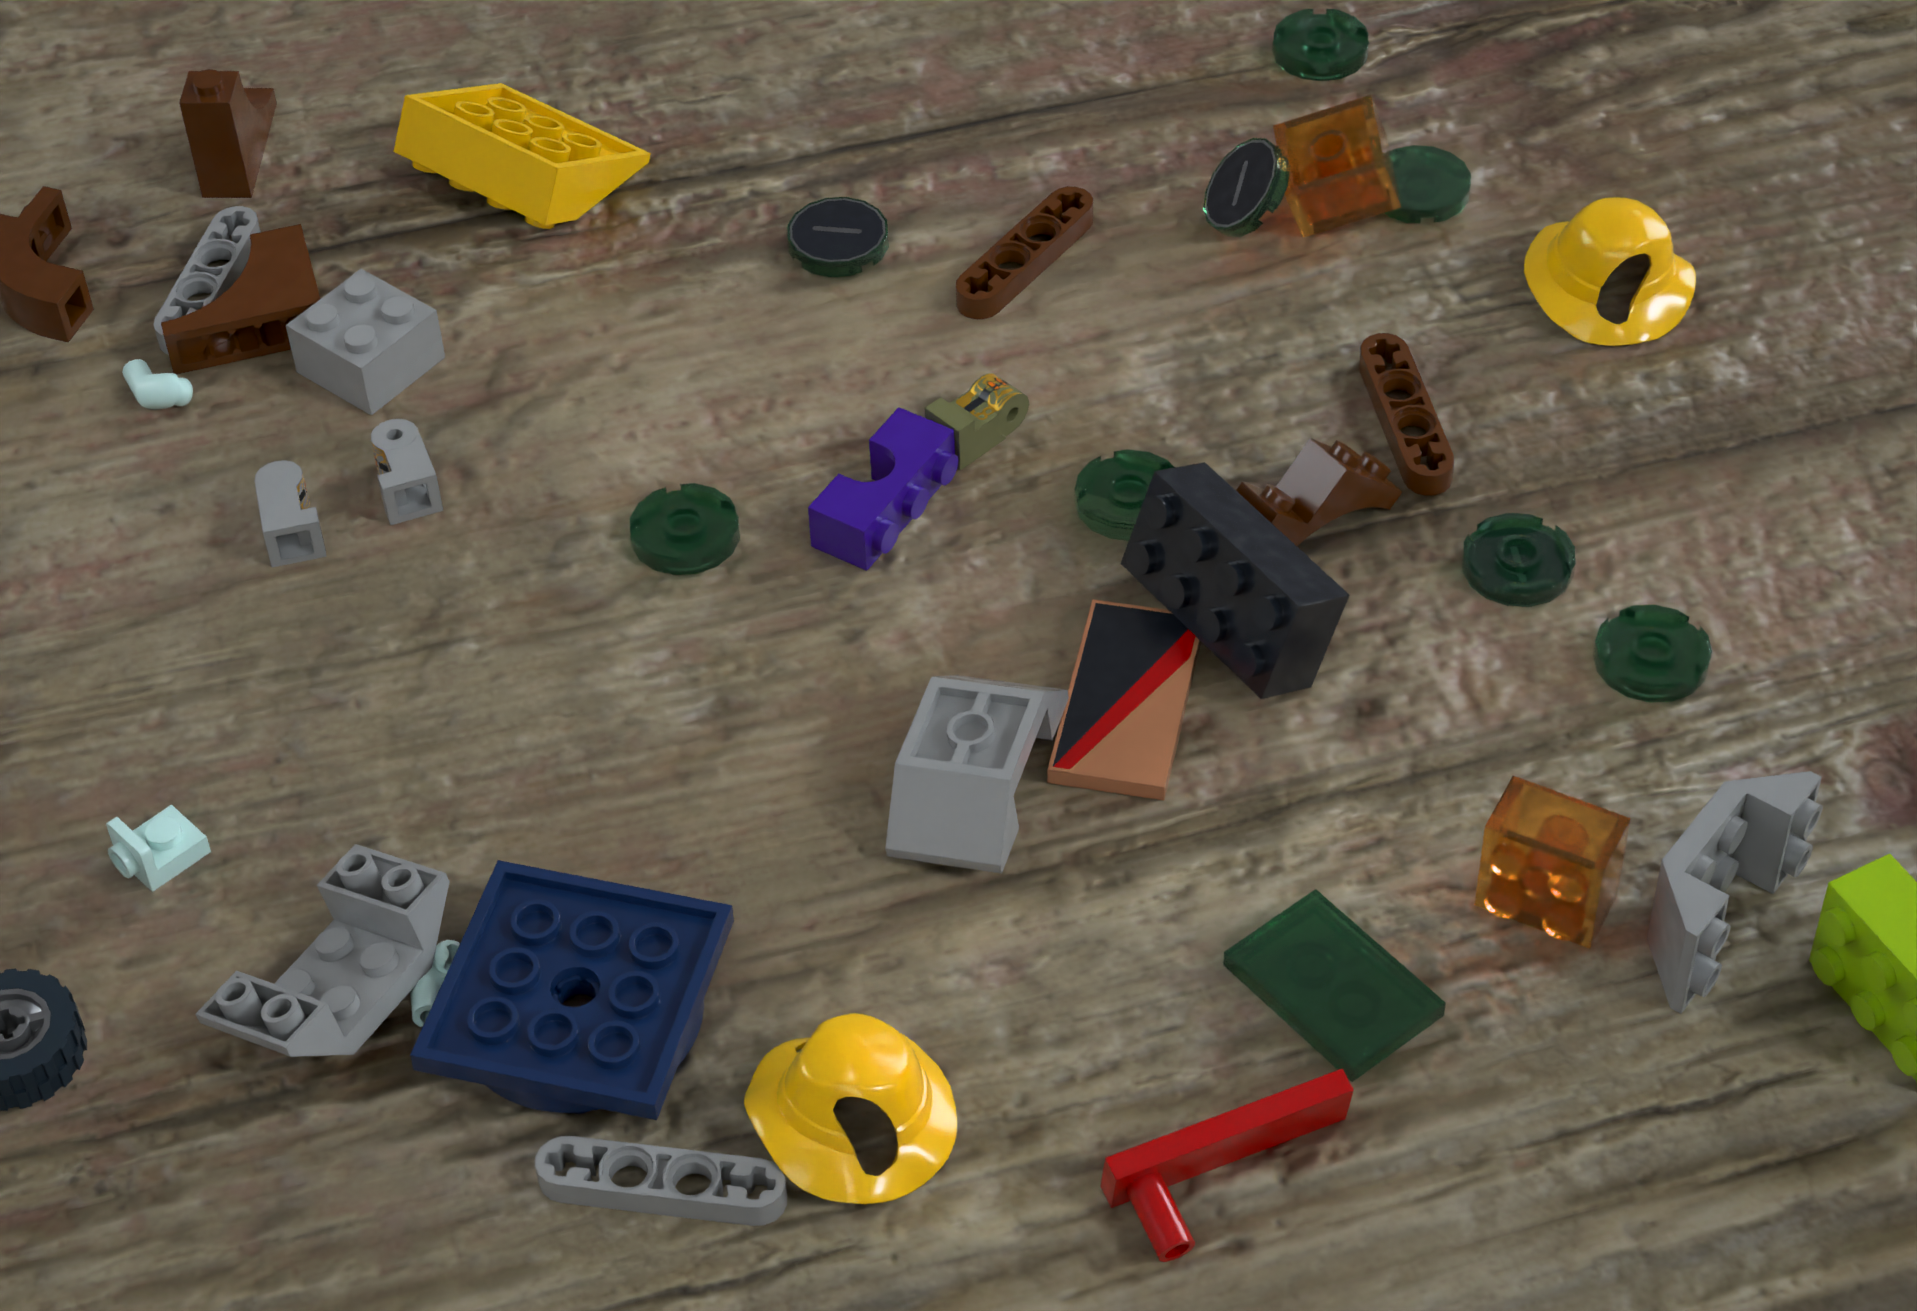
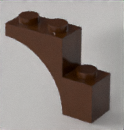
[1236,438,1402,546]

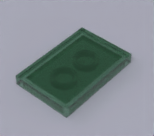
[1223,889,1446,1082]

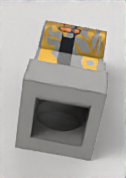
[371,419,443,525]
[254,460,327,567]

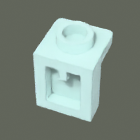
[106,805,211,892]

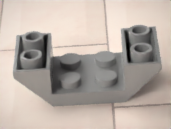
[885,675,1069,874]
[1647,771,1823,1014]
[195,844,450,1057]

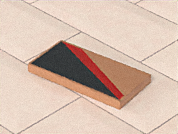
[1047,599,1201,800]

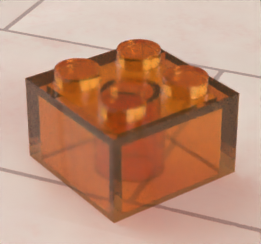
[1273,95,1401,238]
[1474,776,1631,949]

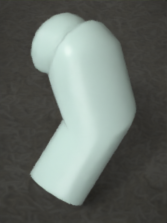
[122,359,193,410]
[410,940,460,1027]

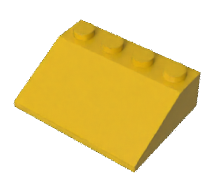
[393,83,651,229]

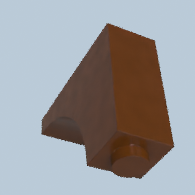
[179,69,277,198]
[161,224,320,375]

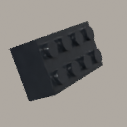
[1120,462,1350,699]

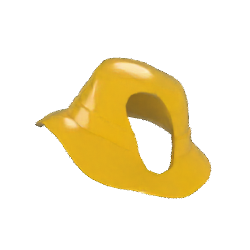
[1524,197,1696,346]
[744,1013,957,1204]

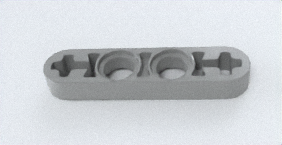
[153,206,261,355]
[535,1136,787,1226]

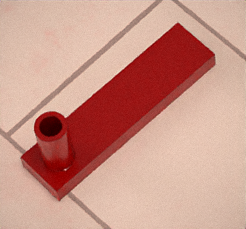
[1100,1068,1354,1262]

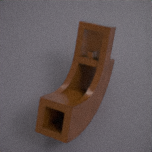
[0,186,94,343]

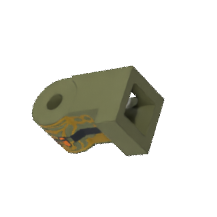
[925,373,1029,471]

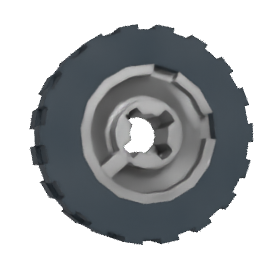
[0,968,87,1111]

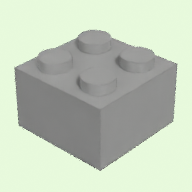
[286,269,445,415]

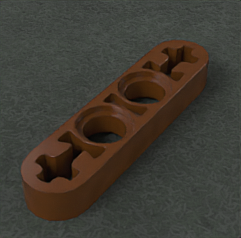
[956,186,1093,319]
[1359,333,1455,496]

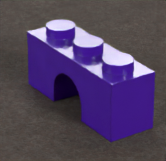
[808,407,958,571]

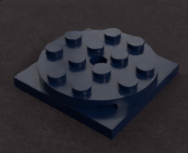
[410,860,734,1120]

